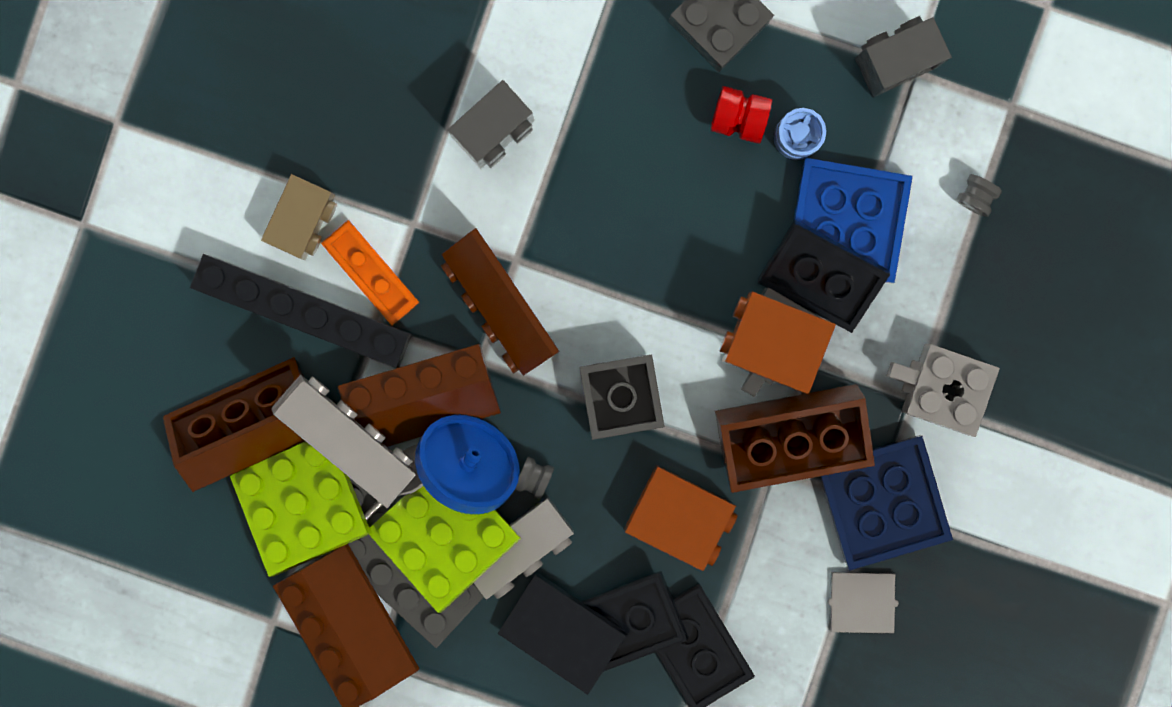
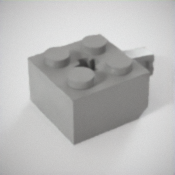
[886,344,1000,437]

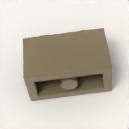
[261,174,337,260]

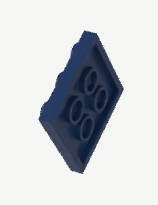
[820,435,953,571]

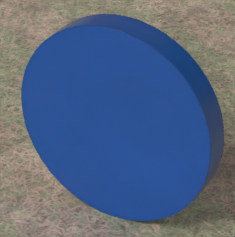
[415,415,520,514]

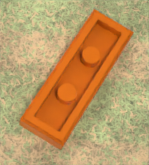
[321,220,420,326]

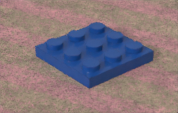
[793,158,913,284]

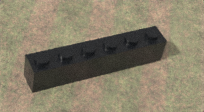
[190,254,412,368]

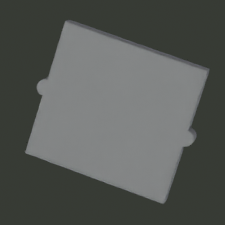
[828,572,898,633]

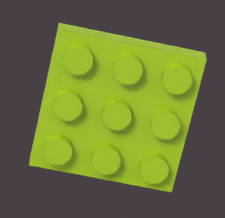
[230,441,371,577]
[369,486,522,613]

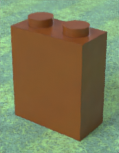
[719,291,836,394]
[624,465,738,571]

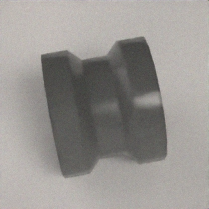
[956,174,1002,217]
[515,456,554,500]

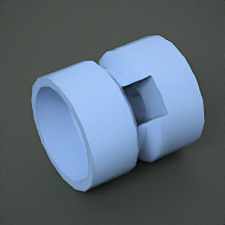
[773,108,826,160]

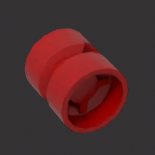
[710,86,772,144]

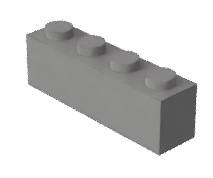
[271,374,416,508]

